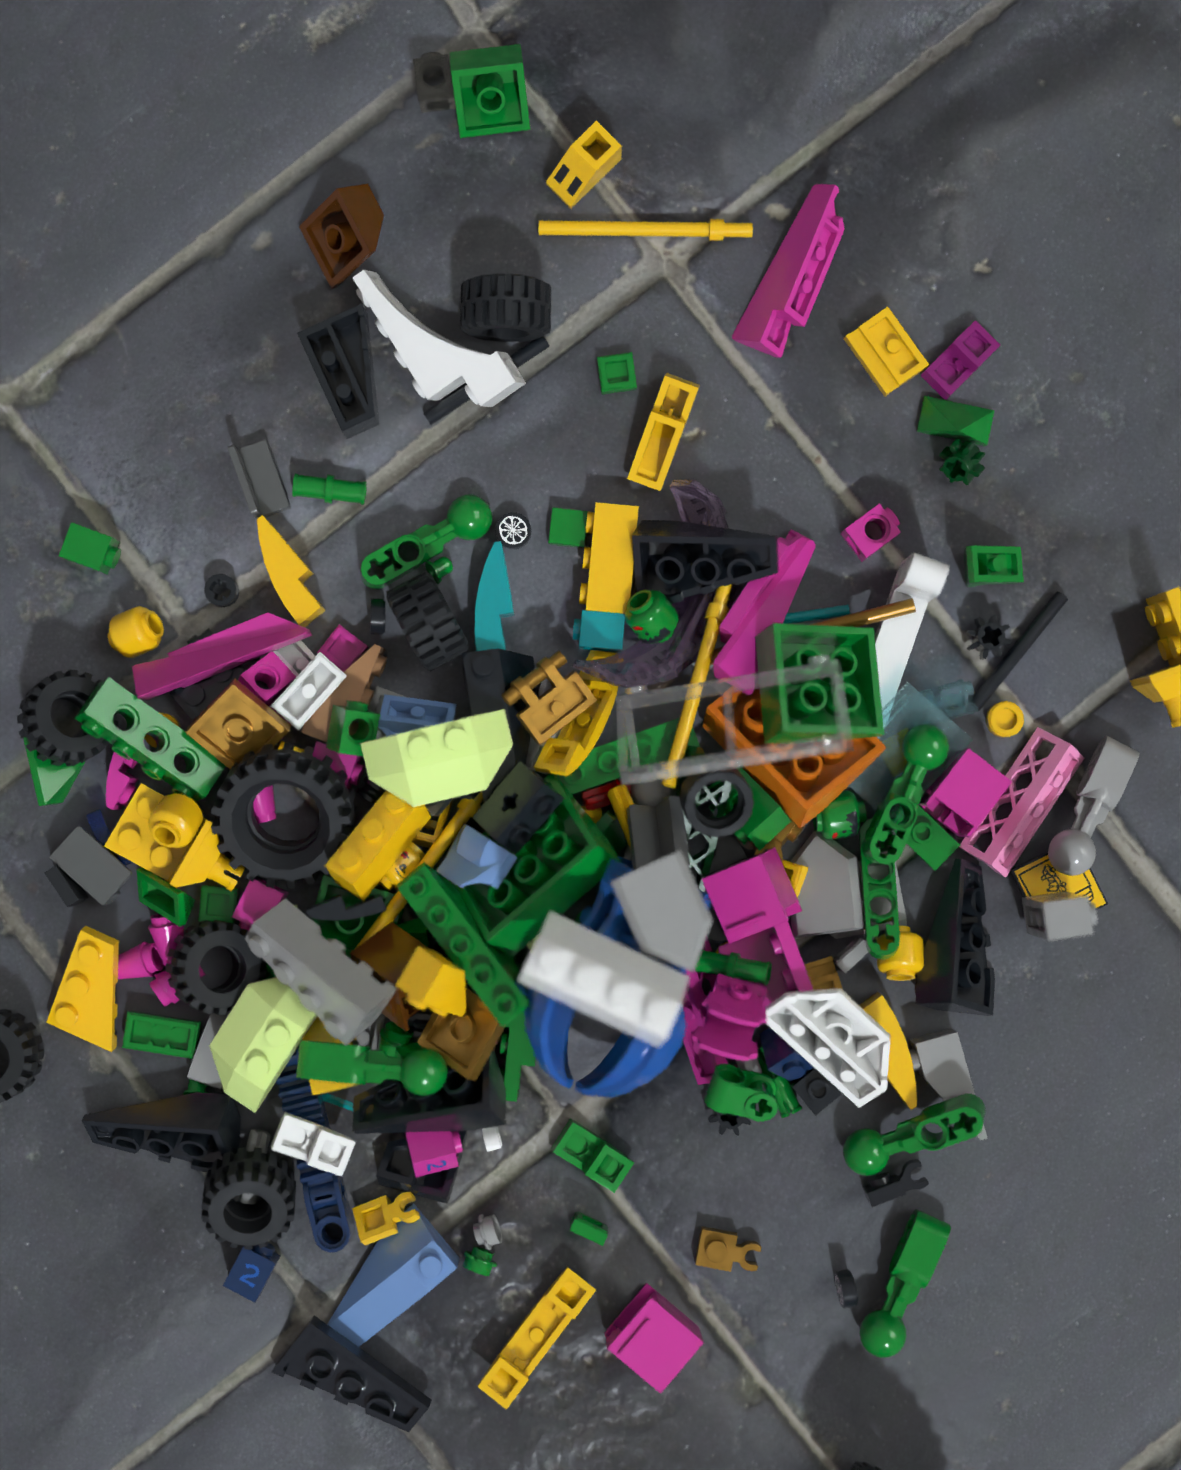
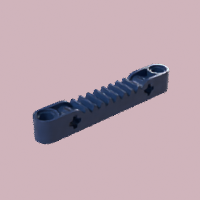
[276,1044,354,1253]

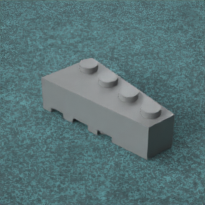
[245,899,397,1046]

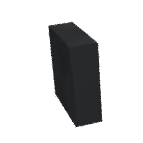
[45,865,89,907]

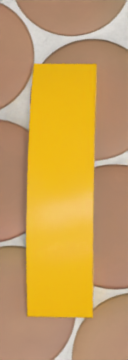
[534,650,624,776]
[477,1266,596,1410]

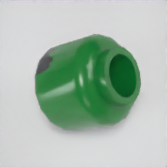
[625,590,679,644]
[812,790,866,840]

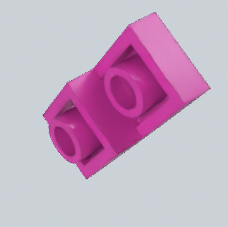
[106,740,144,810]

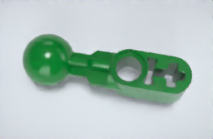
[360,495,492,590]
[862,724,949,864]
[296,1040,448,1096]
[843,1093,986,1176]
[859,1209,951,1358]

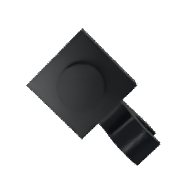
[863,1159,929,1207]

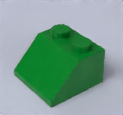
[450,44,530,138]

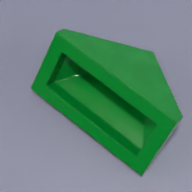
[916,396,995,446]
[23,737,86,806]
[136,867,195,927]

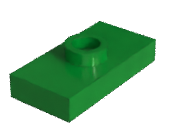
[889,804,960,871]
[122,1011,201,1059]

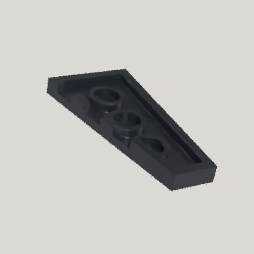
[272,1315,432,1432]

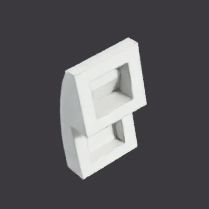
[271,1112,356,1176]

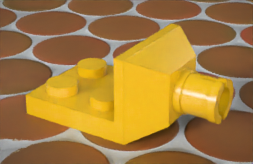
[1130,587,1181,728]
[104,783,245,891]

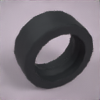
[680,762,754,837]

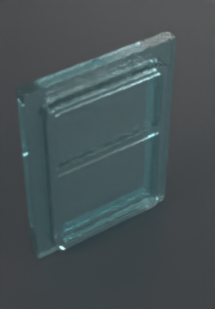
[848,682,973,824]

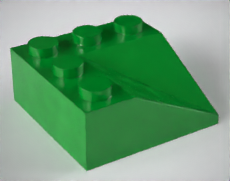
[755,623,884,744]

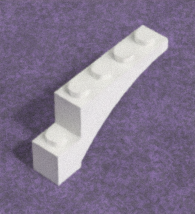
[353,270,526,407]

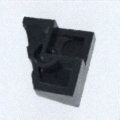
[376,1131,467,1204]

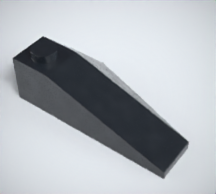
[632,520,779,604]
[462,648,539,803]
[915,859,995,1016]
[352,1048,506,1134]

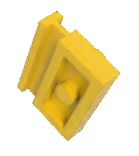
[844,307,929,397]

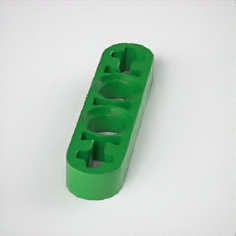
[859,818,900,960]

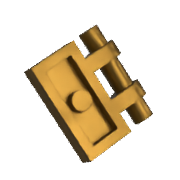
[501,651,597,745]

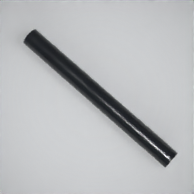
[423,336,550,425]
[968,591,1068,711]

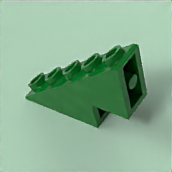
[397,862,531,1027]

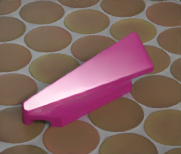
[732,184,844,358]
[713,529,816,695]
[132,612,312,700]

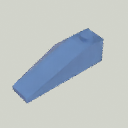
[327,1203,460,1347]

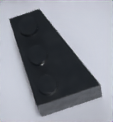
[297,303,380,439]

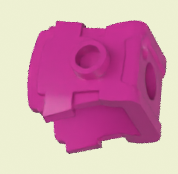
[692,973,767,1061]

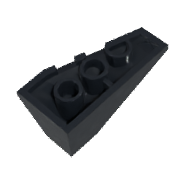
[82,1092,240,1172]

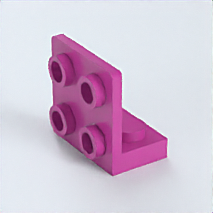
[718,921,813,1007]

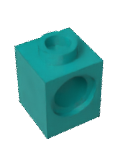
[572,610,625,653]

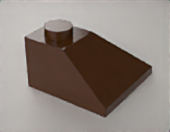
[299,184,384,289]

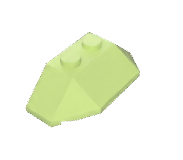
[360,709,513,807]
[209,977,317,1113]

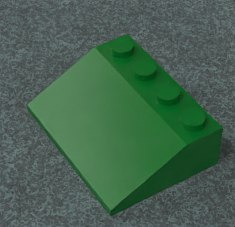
[455,774,621,957]

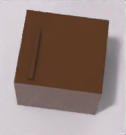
[350,922,434,1031]

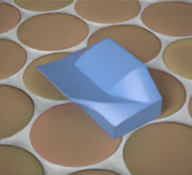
[378,694,457,737]
[436,824,517,889]

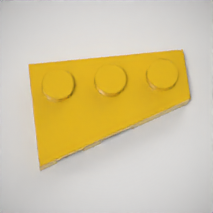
[46,926,119,1052]

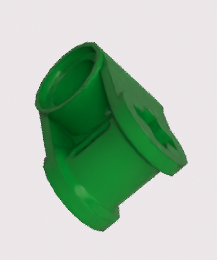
[704,1064,778,1122]

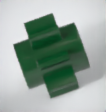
[939,438,985,485]

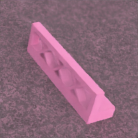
[959,727,1084,878]

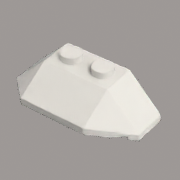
[765,988,890,1108]

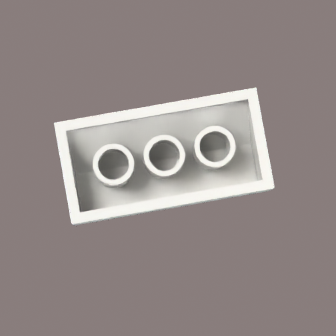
[518,911,690,1048]

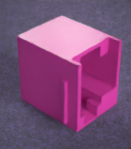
[919,748,1012,837]
[702,847,803,944]
[604,1283,704,1394]

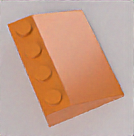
[702,680,886,828]

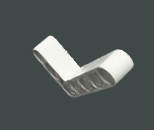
[875,552,949,739]

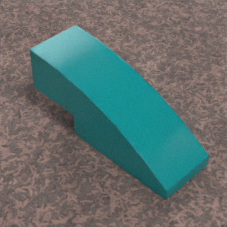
[474,541,515,651]

